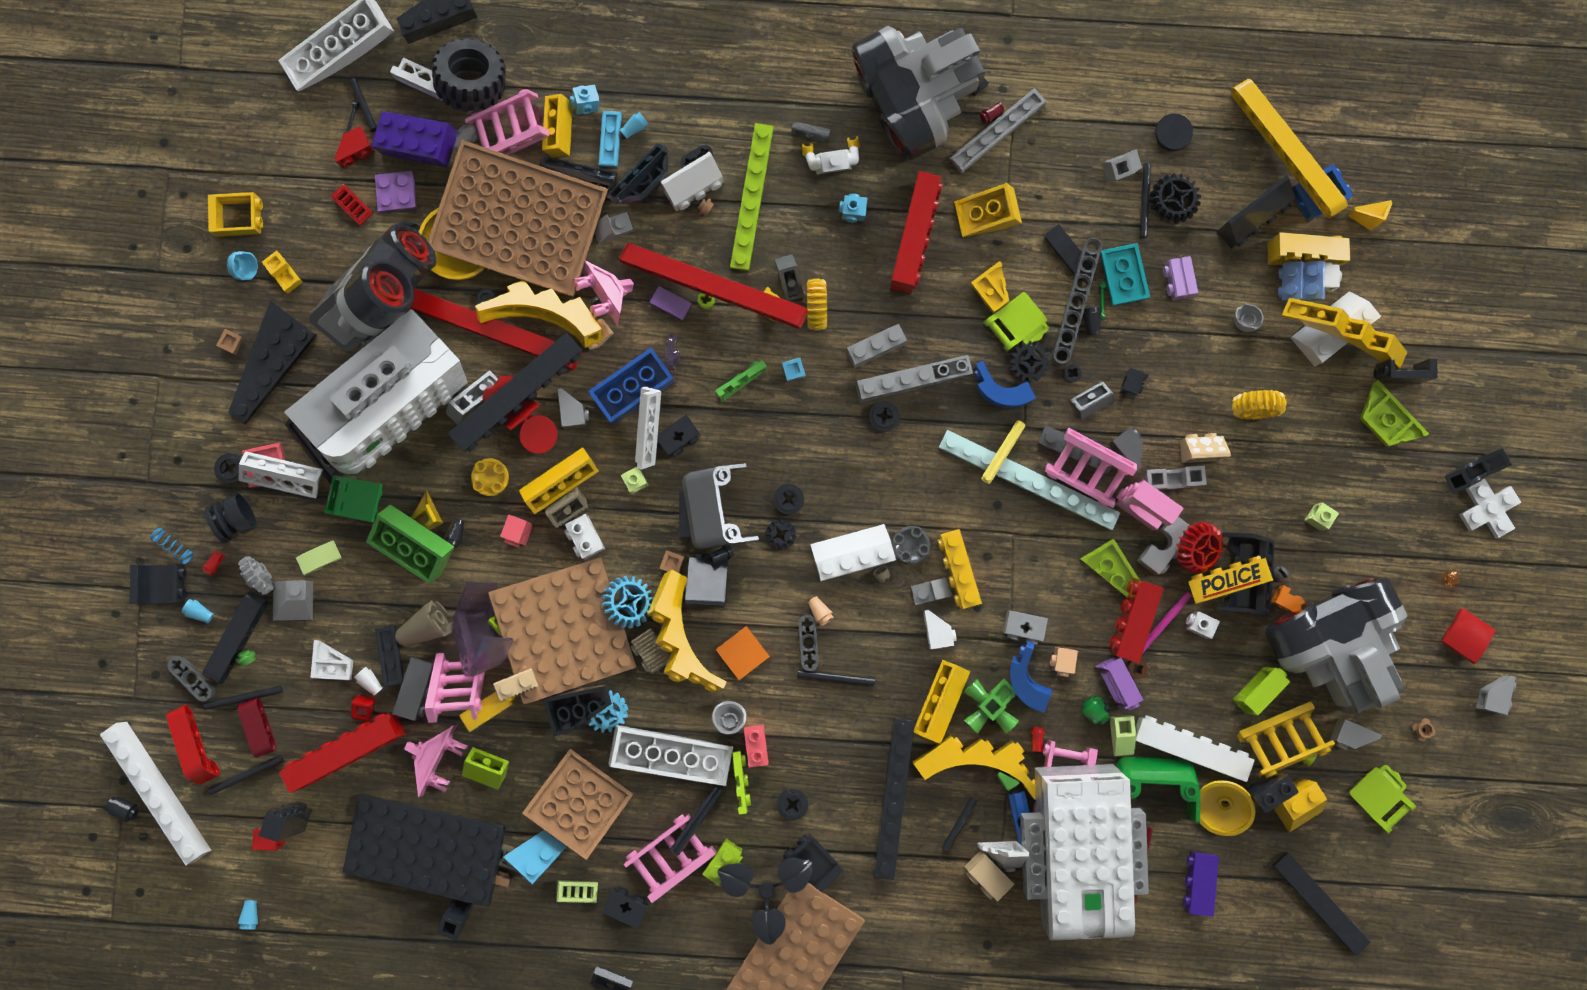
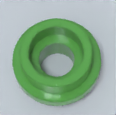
[236,649,256,666]

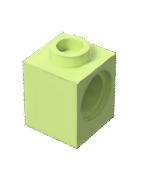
[621,467,649,494]
[1304,503,1339,531]

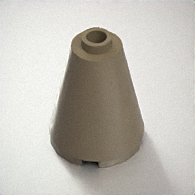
[396,600,452,647]

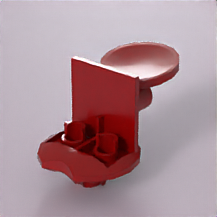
[482,375,558,454]

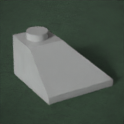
[273,580,313,621]

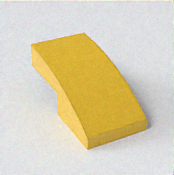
[262,251,303,294]

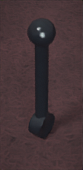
[343,101,359,134]

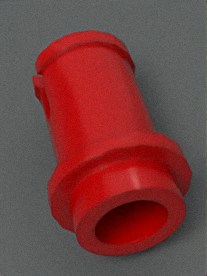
[202,550,226,575]
[1030,727,1045,752]

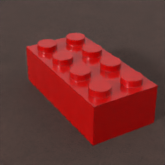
[1108,577,1164,663]

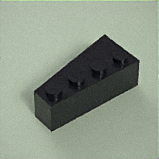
[396,0,478,44]

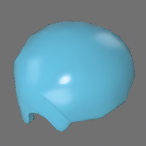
[227,251,258,280]

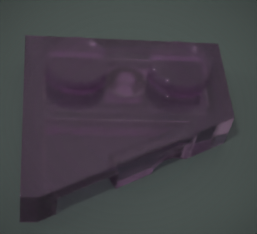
[665,333,680,370]

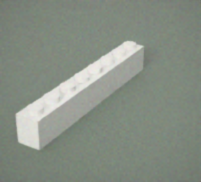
[100,722,211,865]

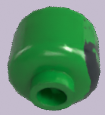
[1082,695,1111,725]

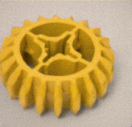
[807,279,827,330]
[1232,390,1287,420]

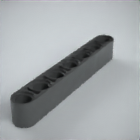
[1051,238,1102,367]

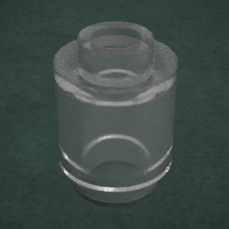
[454,124,478,150]

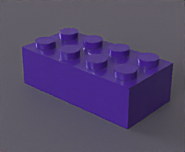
[371,111,458,168]

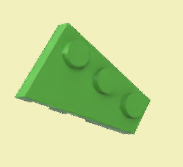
[715,360,767,403]

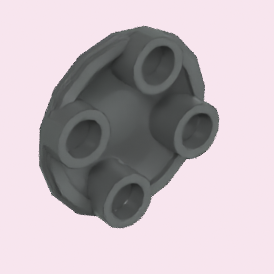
[892,526,931,564]

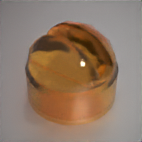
[1443,569,1460,586]

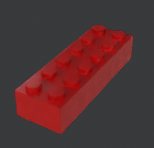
[889,171,943,294]
[279,712,407,793]

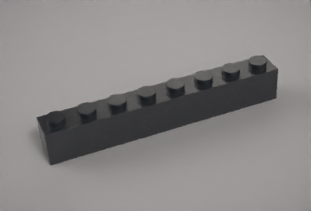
[447,332,582,453]
[873,717,915,880]

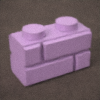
[1163,256,1198,301]

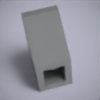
[1102,150,1142,181]
[1476,676,1516,715]

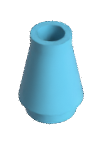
[620,112,648,139]
[181,599,214,624]
[238,900,258,929]

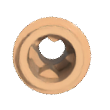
[808,596,834,626]

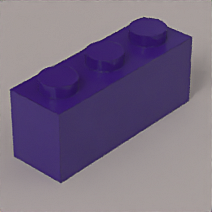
[1183,851,1219,917]

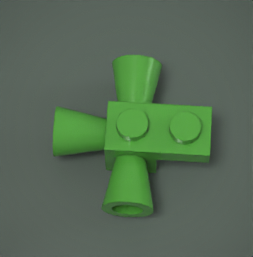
[964,678,1019,734]

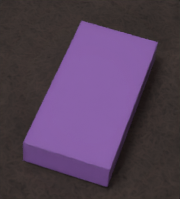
[650,286,692,321]

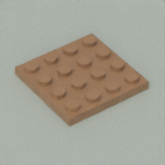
[522,749,633,860]

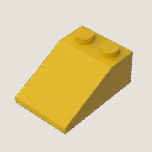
[954,183,1022,238]

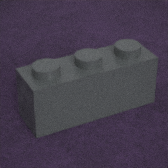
[392,657,434,721]

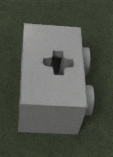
[1003,610,1048,644]

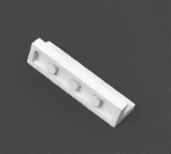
[390,58,442,101]
[635,387,661,469]
[239,451,323,498]

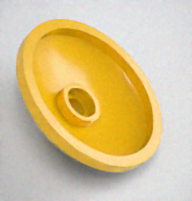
[1200,781,1255,836]

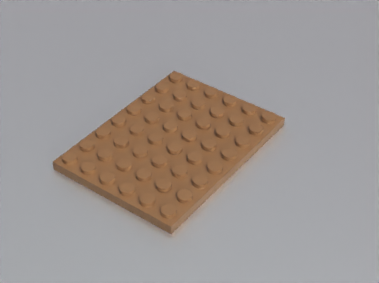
[428,140,608,297]

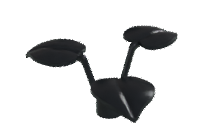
[718,858,812,945]

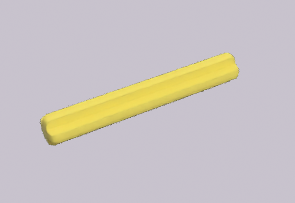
[981,420,1025,484]

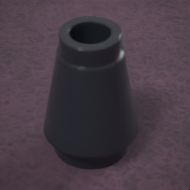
[1083,307,1102,335]
[443,518,465,548]

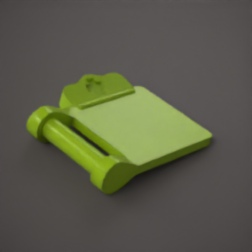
[983,292,1049,352]
[1349,765,1416,834]

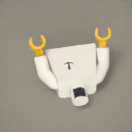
[802,136,860,175]

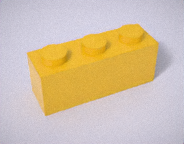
[542,94,572,158]

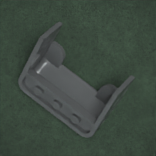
[682,463,759,549]

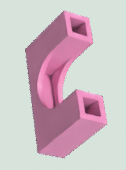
[1115,480,1184,530]

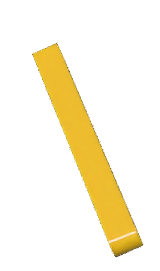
[1231,79,1348,218]

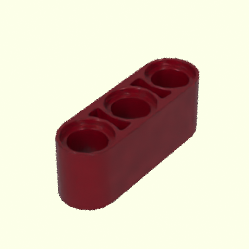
[237,698,277,758]

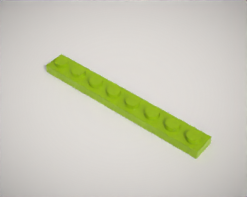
[730,123,774,272]

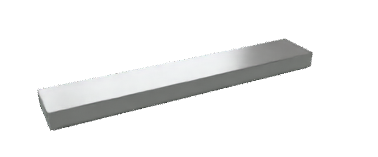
[949,88,1046,174]

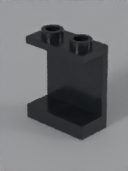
[129,564,187,604]

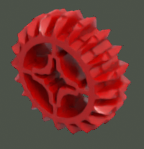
[1175,521,1225,574]

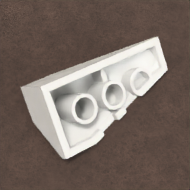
[977,841,1029,872]

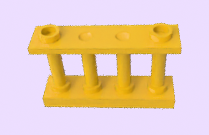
[1237,701,1335,779]

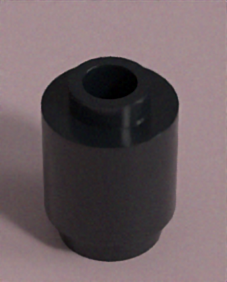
[105,797,138,822]

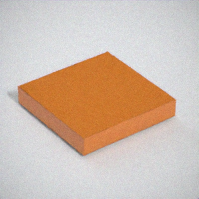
[716,626,770,680]

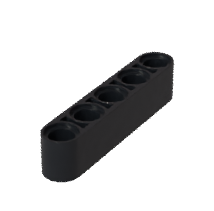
[202,591,268,685]

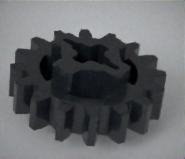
[1009,341,1051,383]

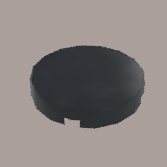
[1155,113,1193,151]

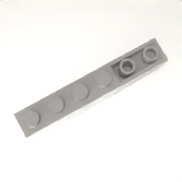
[856,355,973,403]

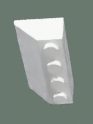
[1291,291,1381,367]
[811,524,896,581]

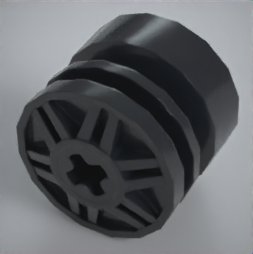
[205,493,257,543]

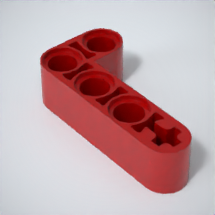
[166,705,220,785]

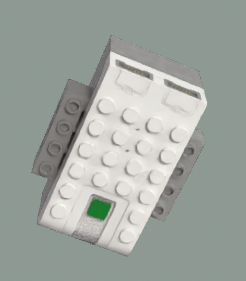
[284,309,468,474]
[1020,764,1149,941]

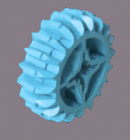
[601,576,654,629]

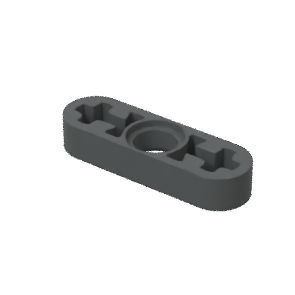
[798,615,819,671]
[168,656,215,701]

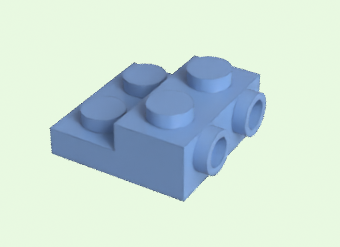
[1278,261,1326,303]

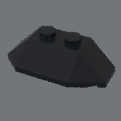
[606,143,668,204]

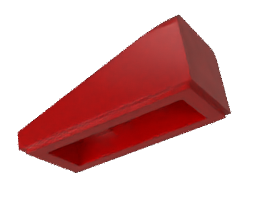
[331,184,374,226]

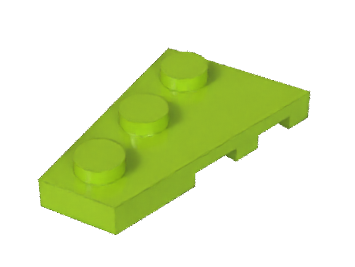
[1080,539,1139,597]
[733,750,751,814]

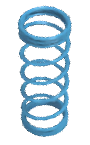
[150,528,194,564]

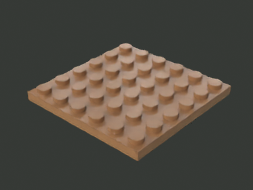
[488,557,636,705]

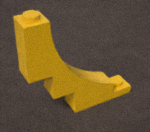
[1282,298,1407,369]

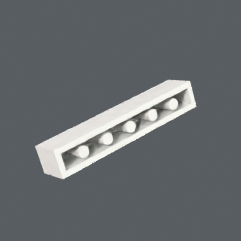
[1135,715,1254,782]

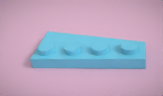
[503,830,567,885]

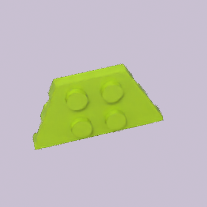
[1360,380,1429,447]

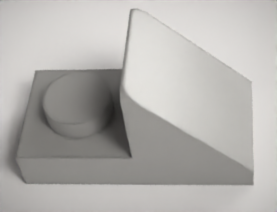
[595,212,634,244]
[910,577,952,605]

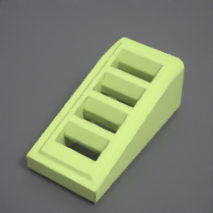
[556,880,598,903]

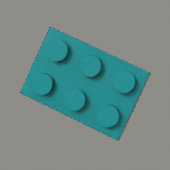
[1100,243,1150,306]

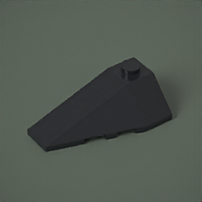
[543,685,612,736]

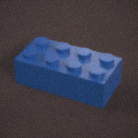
[588,348,675,426]

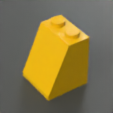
[1274,778,1327,832]

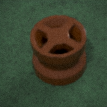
[1126,660,1148,679]

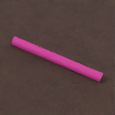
[1142,591,1192,654]

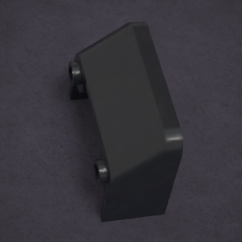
[1217,533,1275,616]

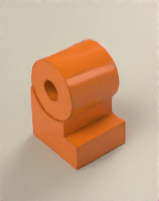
[1271,585,1305,612]

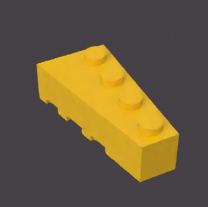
[1267,233,1350,265]

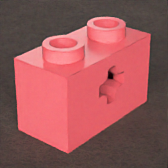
[500,515,534,547]
[744,724,769,767]

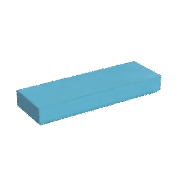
[599,111,622,168]

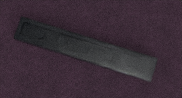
[1273,852,1371,956]

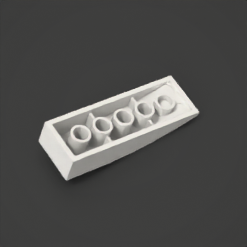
[279,0,394,92]
[608,725,733,786]

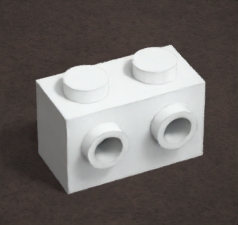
[564,514,605,560]

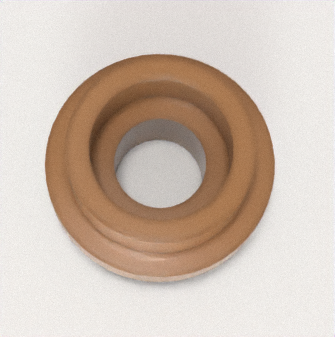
[698,198,714,216]

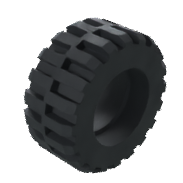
[432,38,506,112]

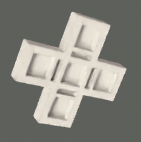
[1459,479,1521,538]

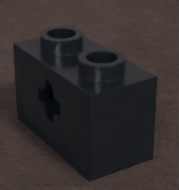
[657,414,701,457]
[602,886,649,929]

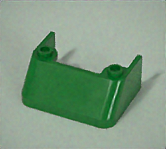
[1115,756,1200,822]

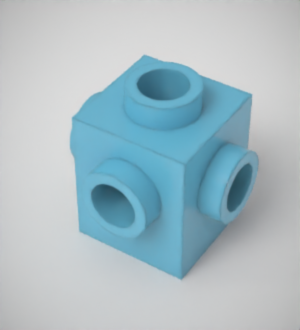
[570,85,599,115]
[839,194,867,223]

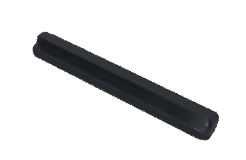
[670,787,723,856]

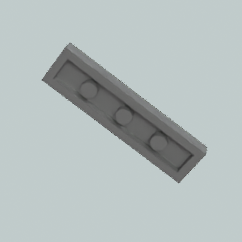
[1037,426,1112,474]

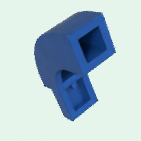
[973,361,1036,408]
[1010,641,1052,713]

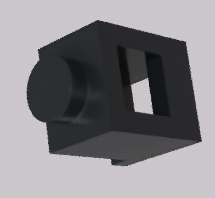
[1119,368,1149,400]

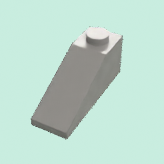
[446,370,498,425]

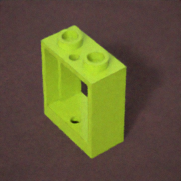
[1232,667,1290,716]

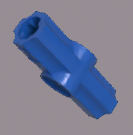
[1008,790,1030,846]

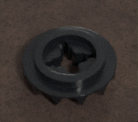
[869,401,900,432]
[214,453,242,484]
[774,484,804,515]
[765,519,796,550]
[777,789,808,821]

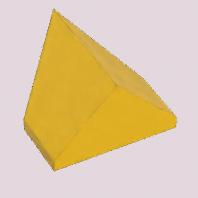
[1348,200,1392,231]
[410,490,443,530]

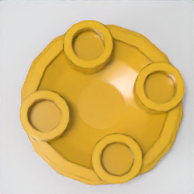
[471,458,509,496]

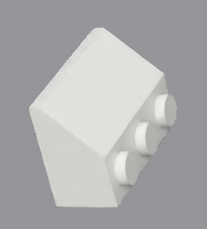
[661,152,723,211]

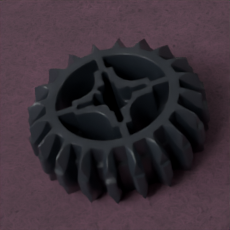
[1149,173,1201,225]

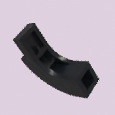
[1444,448,1512,494]
[437,899,474,940]

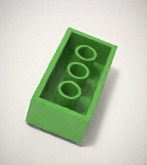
[366,505,454,584]

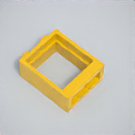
[208,192,263,237]

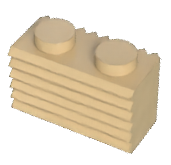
[493,668,538,702]

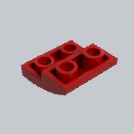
[1441,608,1496,664]

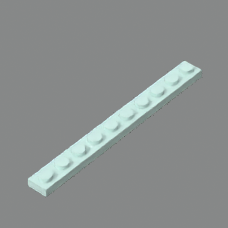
[939,430,1120,530]

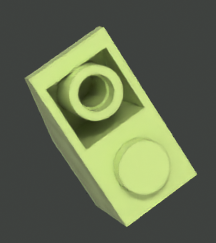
[1110,715,1136,756]

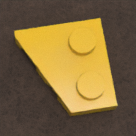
[970,261,1009,314]

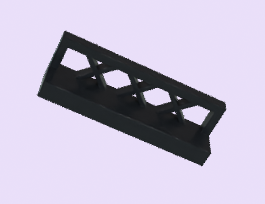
[539,157,618,200]

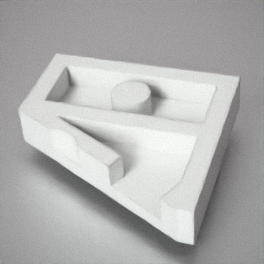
[311,640,353,680]

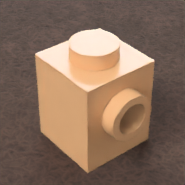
[1050,647,1078,677]

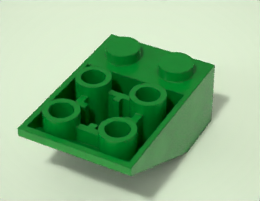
[324,476,383,523]

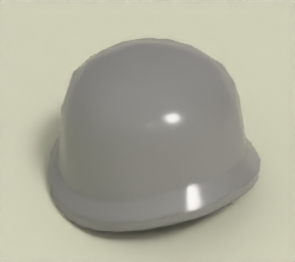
[712,701,747,735]

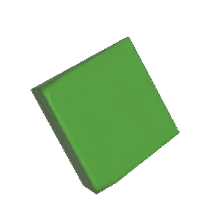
[995,770,1020,791]

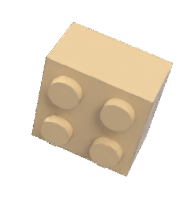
[964,850,1014,901]

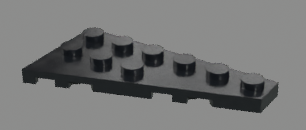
[228,300,317,425]

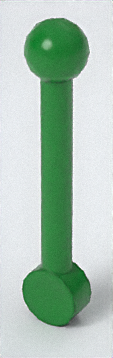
[1099,281,1107,320]

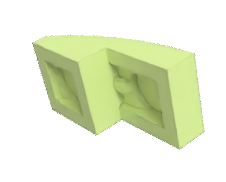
[296,540,341,575]

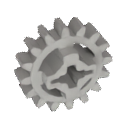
[238,556,274,595]

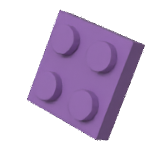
[375,171,417,213]

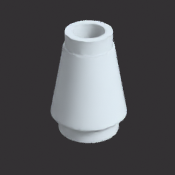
[354,667,383,695]

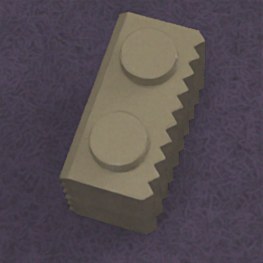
[545,486,588,528]
[631,628,670,674]

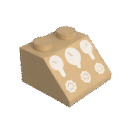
[1180,433,1231,463]

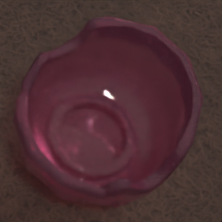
[516,104,544,131]

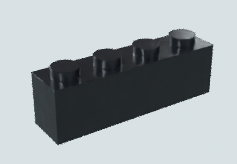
[258,801,312,842]

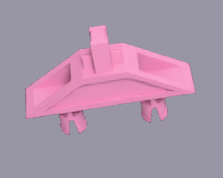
[573,261,634,327]
[404,725,468,797]

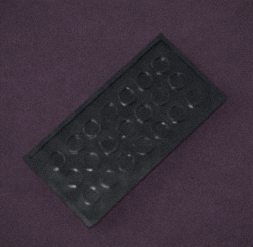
[342,794,506,907]

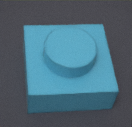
[782,358,806,382]

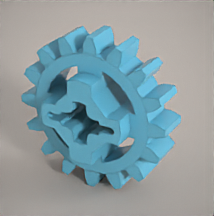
[588,690,628,733]

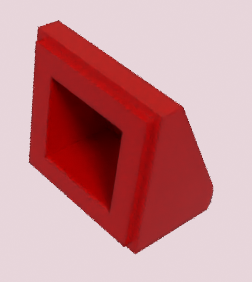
[351,695,375,722]

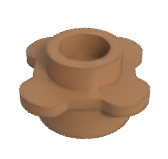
[1412,718,1436,741]

